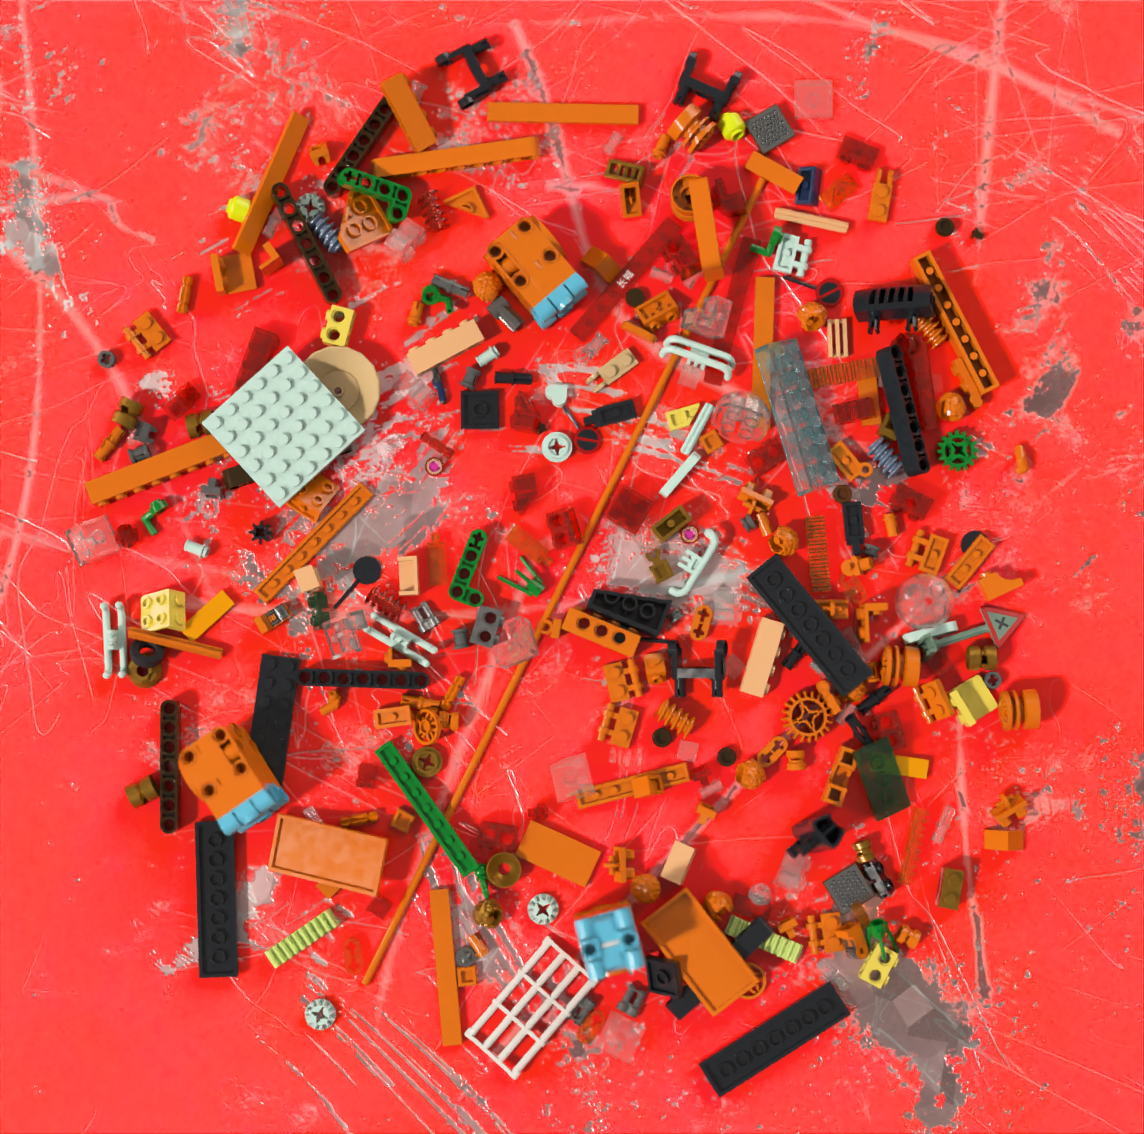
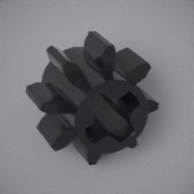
[249,521,274,545]

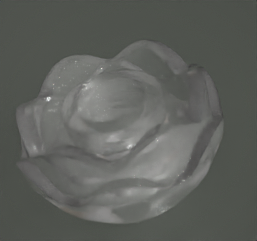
[748,883,772,906]

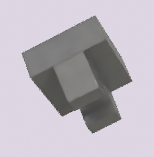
[133,421,158,444]
[200,477,223,500]

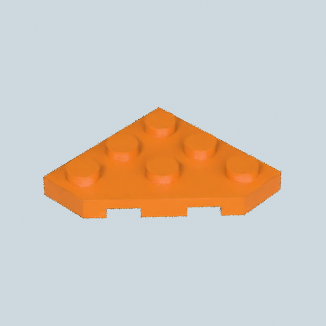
[338,184,395,255]

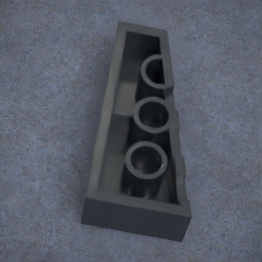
[586,589,673,639]

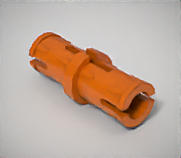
[93,425,127,462]
[400,693,441,713]

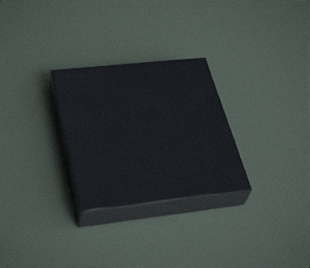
[461,391,499,430]
[645,954,684,999]

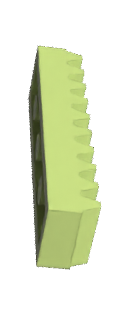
[264,908,340,968]
[724,914,803,964]

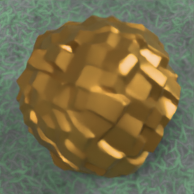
[473,898,503,929]

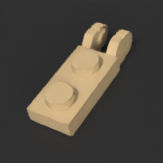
[586,348,639,393]

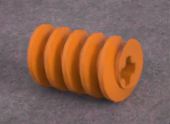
[912,317,948,351]
[653,699,695,739]

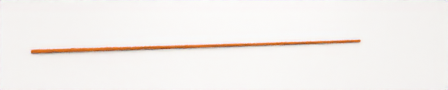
[361,177,766,986]

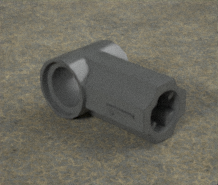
[486,294,525,333]

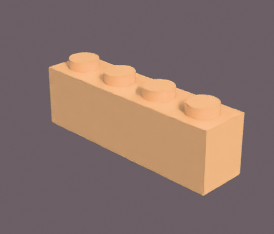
[406,319,485,377]
[739,617,786,698]

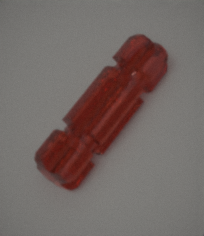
[420,432,455,459]

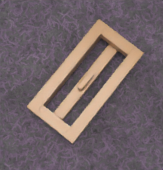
[827,319,848,358]

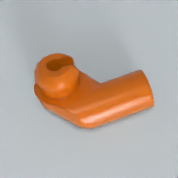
[1014,445,1029,475]

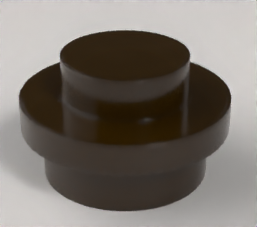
[935,218,954,237]

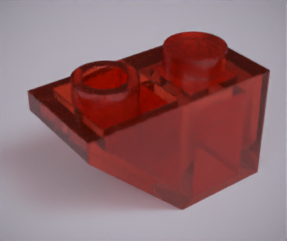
[160,381,201,422]
[510,390,542,435]
[509,473,538,516]

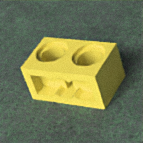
[320,305,356,347]
[857,941,899,989]

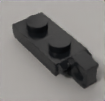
[583,399,637,428]
[841,501,865,555]

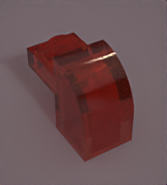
[711,177,748,218]

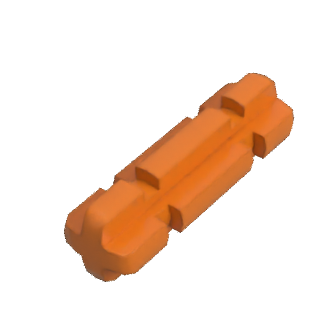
[176,276,193,314]
[440,675,465,711]
[341,811,379,828]

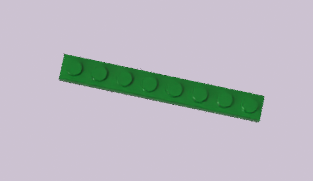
[374,740,480,878]

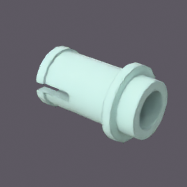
[475,346,500,368]
[184,539,210,559]

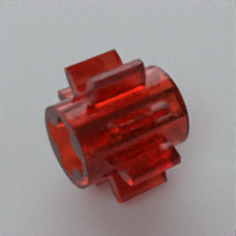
[114,524,139,548]

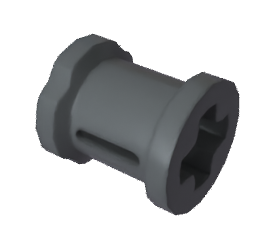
[459,366,482,391]
[127,443,152,464]
[451,628,470,650]

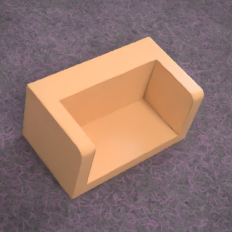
[397,556,420,596]
[293,565,324,595]

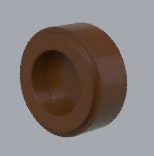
[832,484,852,504]

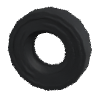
[130,639,165,668]

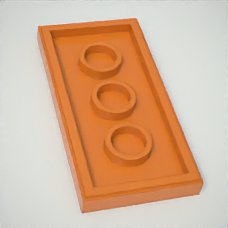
[515,820,601,887]

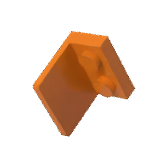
[210,253,257,296]
[285,474,340,524]
[856,603,888,643]

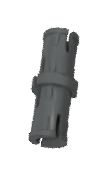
[430,273,470,299]

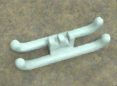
[659,335,736,381]
[668,528,719,598]
[100,601,128,679]
[363,612,438,667]

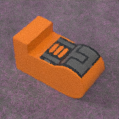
[253,602,293,635]
[834,922,868,960]

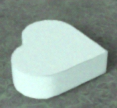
[545,384,568,408]

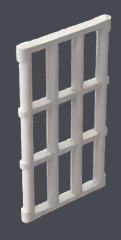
[464,936,599,1080]

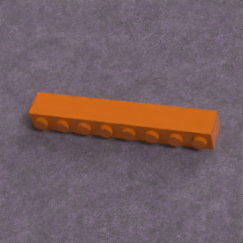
[909,250,1000,396]
[84,434,232,507]

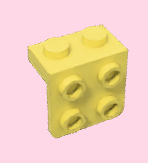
[141,589,186,631]
[946,675,998,727]

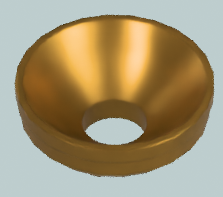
[127,653,163,688]
[486,852,521,888]

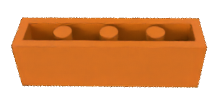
[378,72,438,153]

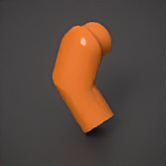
[319,689,341,717]

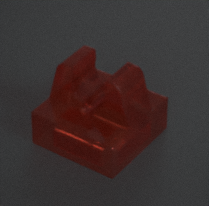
[689,763,712,787]

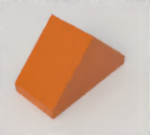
[619,181,642,218]
[580,246,622,285]
[984,829,1023,851]

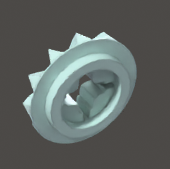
[296,193,325,224]
[542,432,572,463]
[528,894,558,925]
[305,999,336,1030]

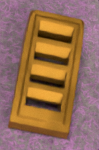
[604,158,647,188]

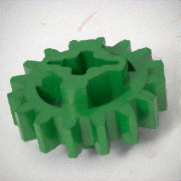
[936,430,979,472]

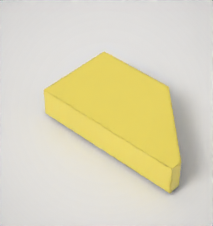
[665,403,700,432]

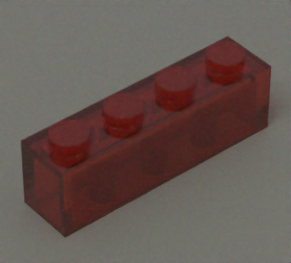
[230,326,280,397]

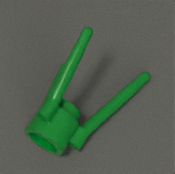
[497,556,545,597]
[866,918,899,960]

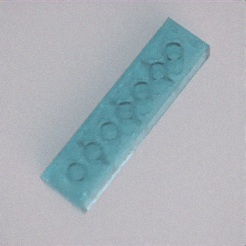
[754,338,841,497]

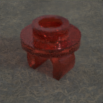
[528,803,549,822]

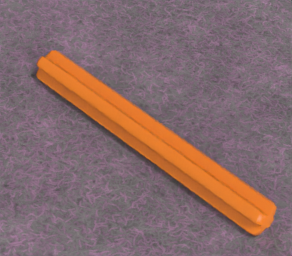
[128,626,223,659]

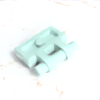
[772,233,812,278]

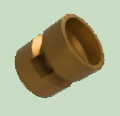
[111,396,145,431]
[185,409,213,439]
[965,646,997,670]
[125,775,160,809]

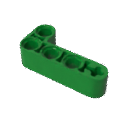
[337,168,412,224]
[448,529,488,608]

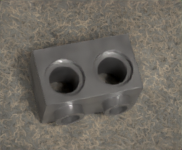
[469,605,505,649]

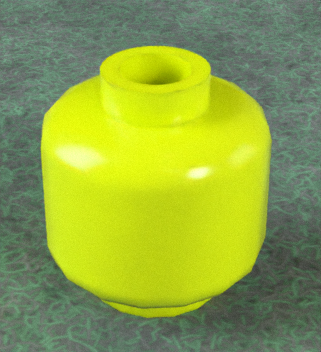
[718,112,746,141]
[225,195,252,223]

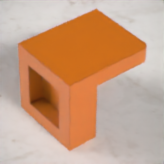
[631,774,664,799]

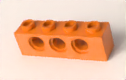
[561,605,641,658]

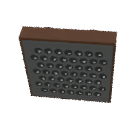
[744,103,796,156]
[822,862,875,916]

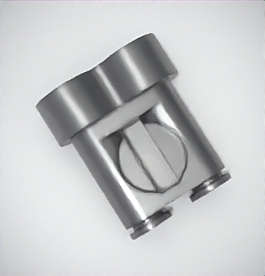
[410,601,442,634]
[615,984,647,1018]
[567,992,597,1026]

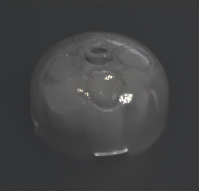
[711,391,770,444]
[895,573,954,630]

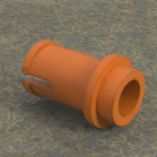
[652,134,671,160]
[406,301,424,327]
[754,511,774,537]
[882,512,900,537]
[467,932,489,958]

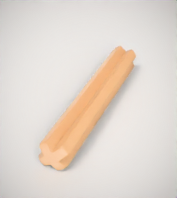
[774,207,848,233]

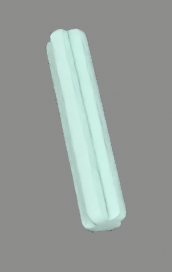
[680,403,714,455]

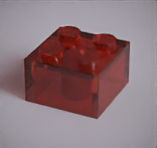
[602,483,655,537]

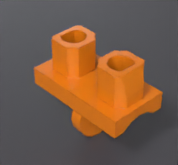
[736,481,774,515]
[841,556,874,576]
[815,600,848,619]
[989,793,1028,827]
[603,846,635,883]

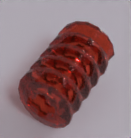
[417,189,451,233]
[364,585,408,623]

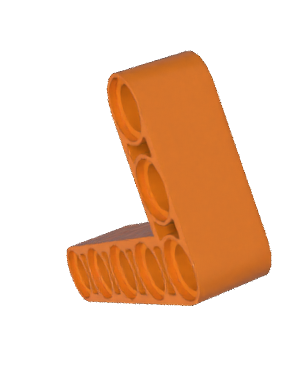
[688,177,725,282]

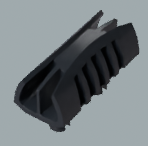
[852,285,936,335]
[786,814,845,859]

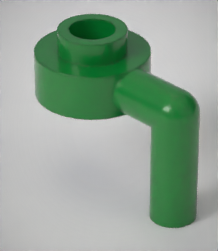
[749,225,784,257]
[421,285,454,314]
[141,498,169,536]

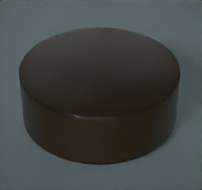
[625,288,644,308]
[652,728,671,748]
[717,747,736,767]

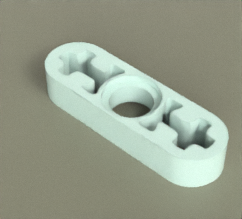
[658,451,701,499]
[902,621,959,645]

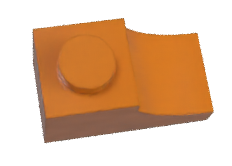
[976,570,1024,601]

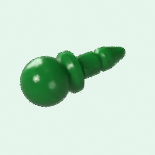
[473,863,489,899]

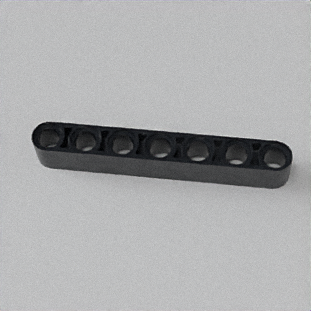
[876,344,930,477]
[296,668,431,689]
[665,915,775,1020]

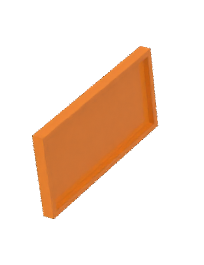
[267,813,389,897]
[641,887,760,1017]

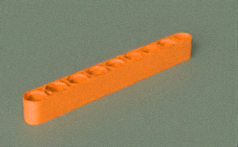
[371,137,541,180]

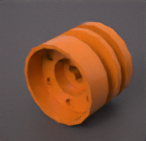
[667,103,717,155]
[670,174,711,222]
[880,645,920,687]
[998,689,1041,731]

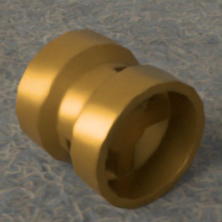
[852,839,876,863]

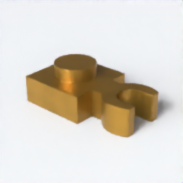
[645,548,674,584]

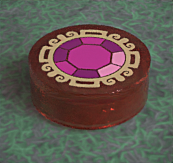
[425,457,444,477]
[680,525,699,544]

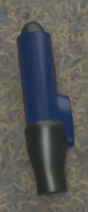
[432,368,447,405]

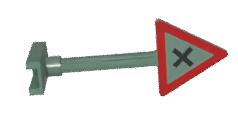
[914,606,1025,663]

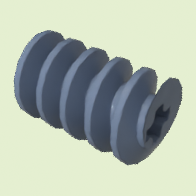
[308,213,344,255]
[865,436,903,479]

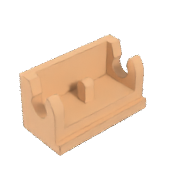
[660,840,697,885]

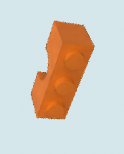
[820,745,861,807]

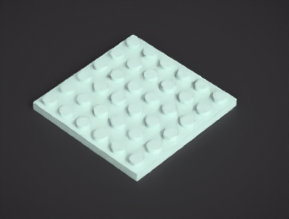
[202,345,366,508]

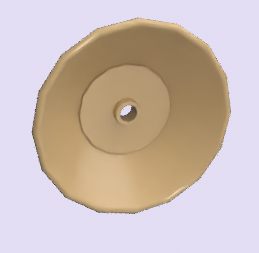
[303,346,380,425]

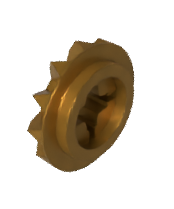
[412,746,443,777]

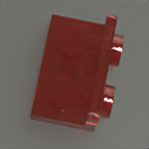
[836,135,880,172]

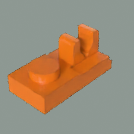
[373,705,414,729]

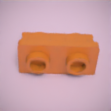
[634,290,680,332]

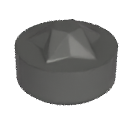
[456,946,476,967]

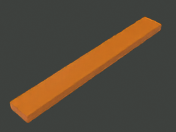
[487,102,639,125]
[231,111,310,257]
[751,277,775,429]
[253,481,375,604]
[429,888,462,1046]

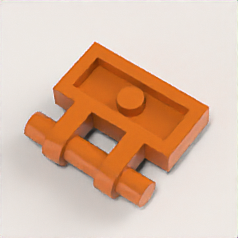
[122,311,172,360]
[905,529,949,576]
[603,658,643,703]
[912,678,955,724]
[816,680,842,715]
[597,703,639,749]
[806,911,844,955]

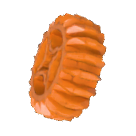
[781,691,833,743]

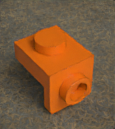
[384,648,413,671]
[643,652,667,684]

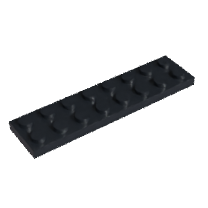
[746,554,874,698]
[250,654,301,812]
[195,821,239,978]
[698,980,851,1098]

